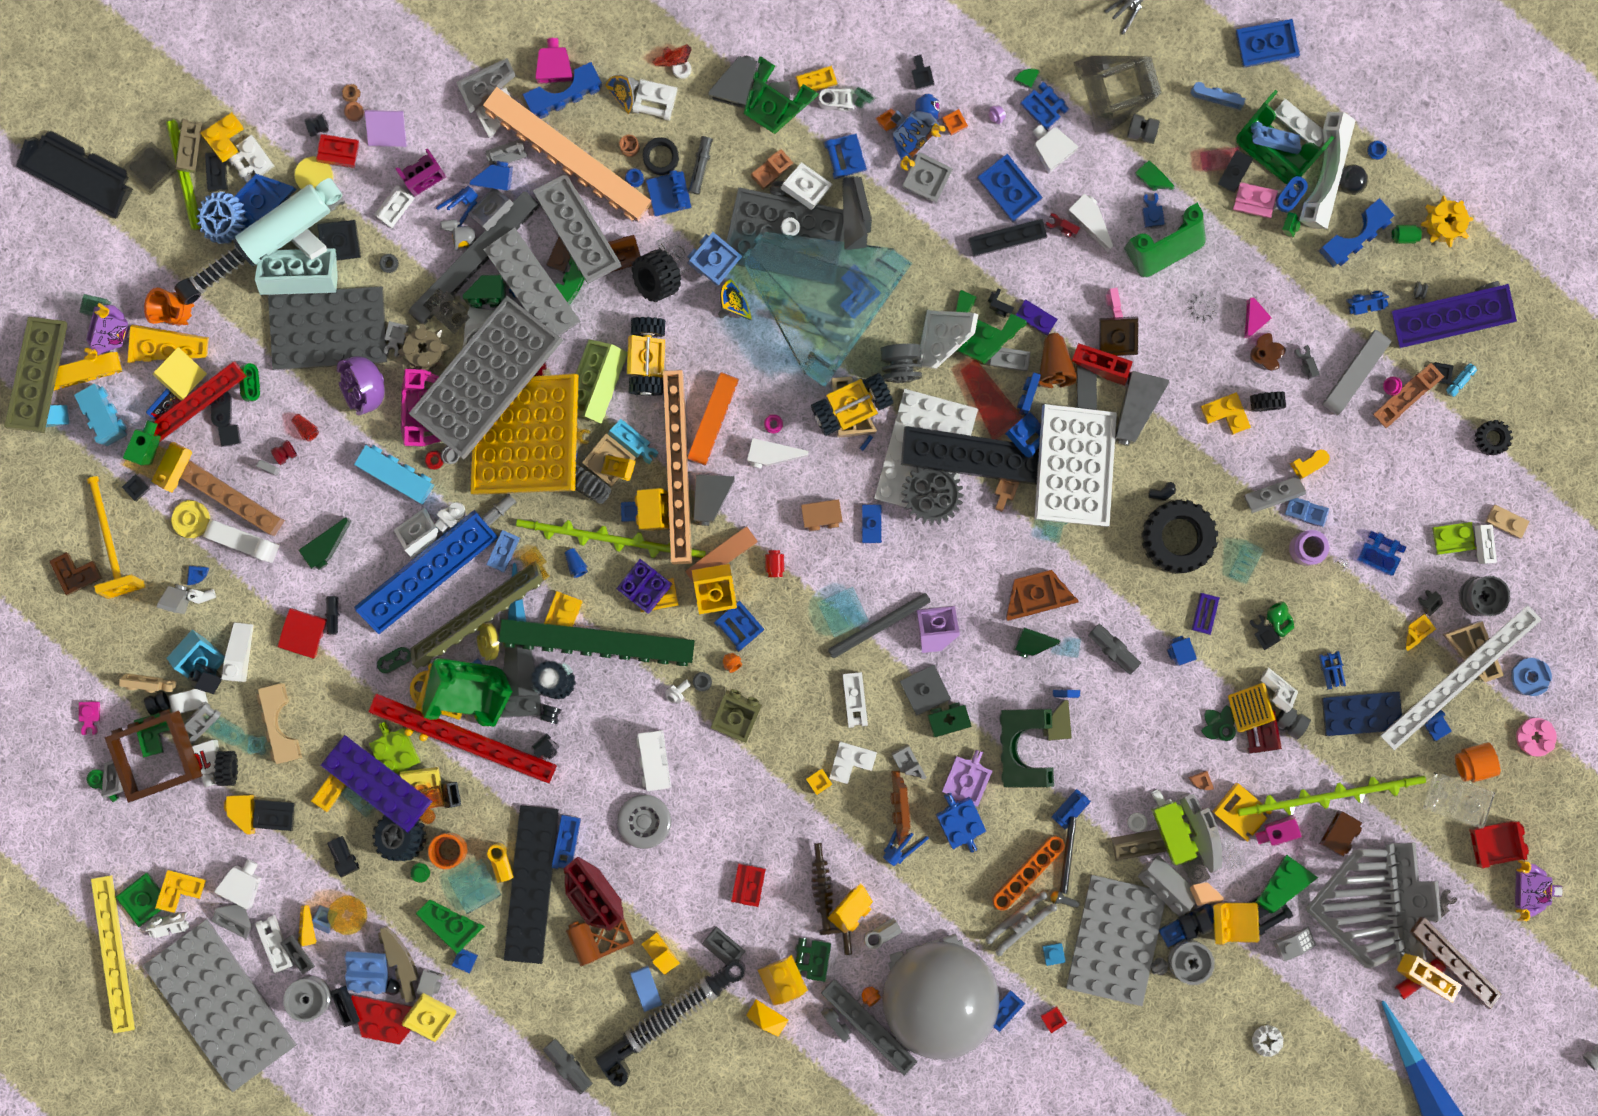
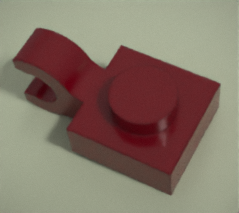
[1045,213,1080,238]

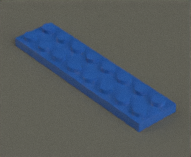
[354,510,498,634]

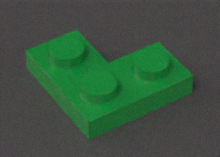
[134,710,172,758]

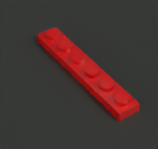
[154,361,247,443]

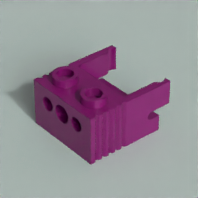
[395,148,446,197]

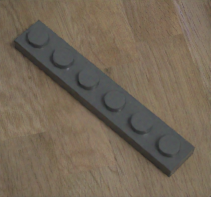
[821,978,918,1076]

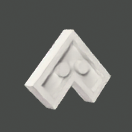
[1260,667,1298,713]
[829,742,877,784]

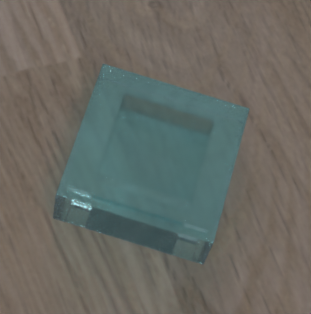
[1040,521,1064,543]

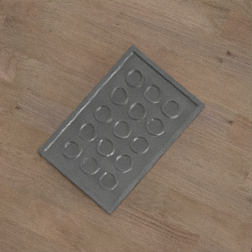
[726,187,844,286]
[268,286,388,371]

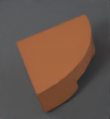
[1188,771,1214,790]

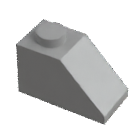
[156,584,189,614]

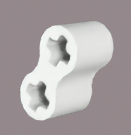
[168,689,208,714]

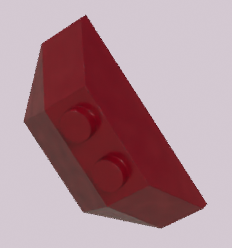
[564,856,624,931]

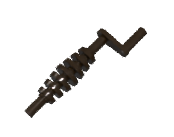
[811,842,852,955]

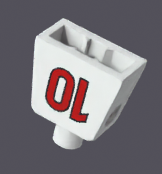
[193,740,219,788]

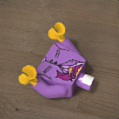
[84,303,130,362]
[1515,860,1563,921]

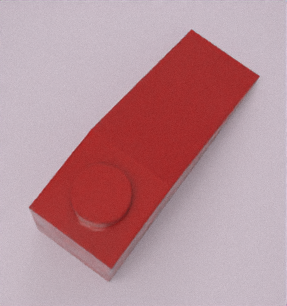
[1072,343,1133,386]

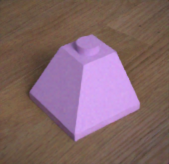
[917,606,960,653]

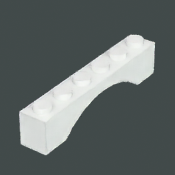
[1299,112,1355,229]

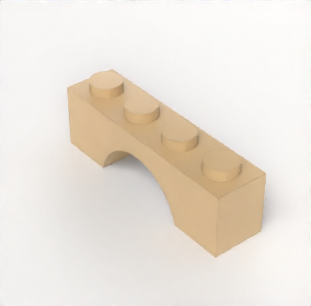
[257,683,302,764]

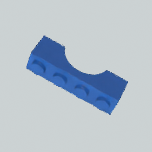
[523,62,603,119]
[1318,198,1395,268]

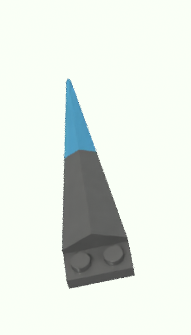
[502,562,541,718]

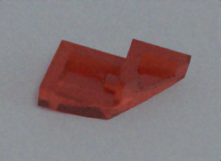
[652,44,692,67]

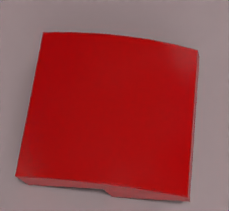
[278,608,327,659]

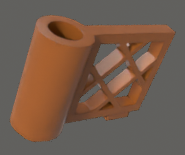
[566,919,634,967]

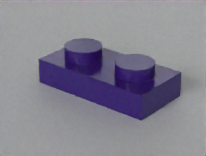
[1016,299,1058,336]

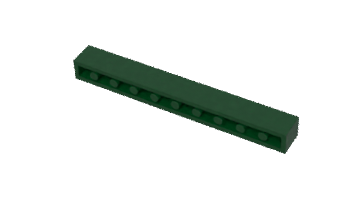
[499,619,695,667]

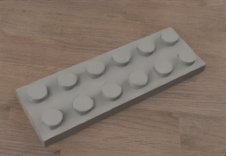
[533,174,621,284]
[483,228,581,337]

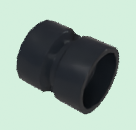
[1178,908,1213,941]

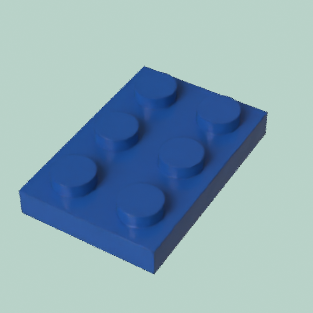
[1235,19,1300,68]
[977,154,1043,222]

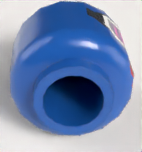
[915,94,940,119]

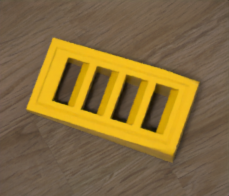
[298,905,316,947]

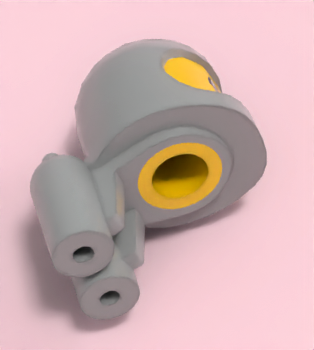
[440,219,476,250]

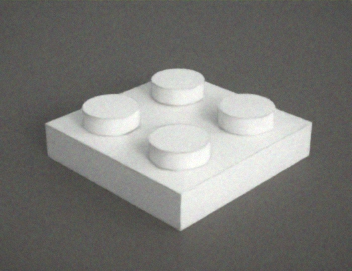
[780,163,832,210]

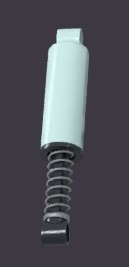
[174,178,342,305]

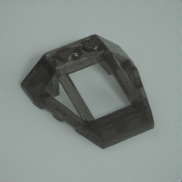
[1073,56,1162,135]

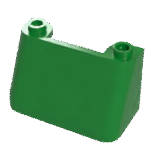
[1124,202,1206,277]
[422,659,512,727]

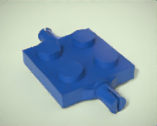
[936,793,986,853]

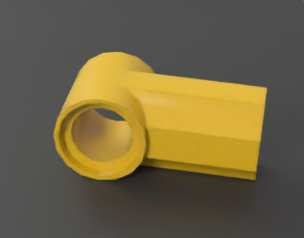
[487,843,514,883]

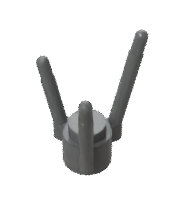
[1104,0,1144,35]

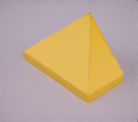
[746,999,789,1037]

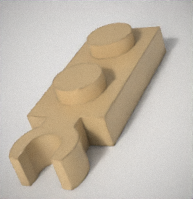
[119,673,176,693]

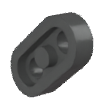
[821,1007,852,1043]

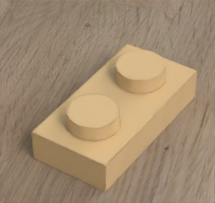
[1485,505,1530,539]

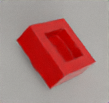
[1040,1006,1067,1033]

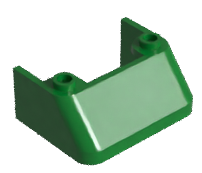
[1236,89,1334,185]

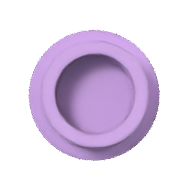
[989,105,1006,124]

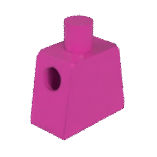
[536,38,574,84]
[1255,815,1302,846]

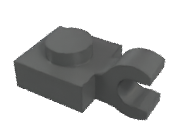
[1294,345,1320,379]

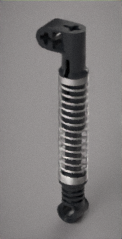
[595,959,746,1087]

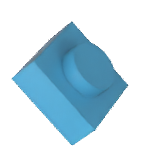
[1042,943,1066,966]

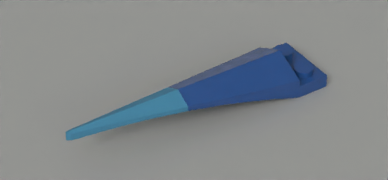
[1382,1001,1464,1116]

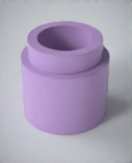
[1289,530,1329,566]

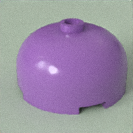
[337,356,385,416]

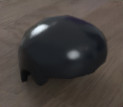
[1339,164,1368,195]

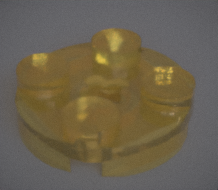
[327,895,367,935]

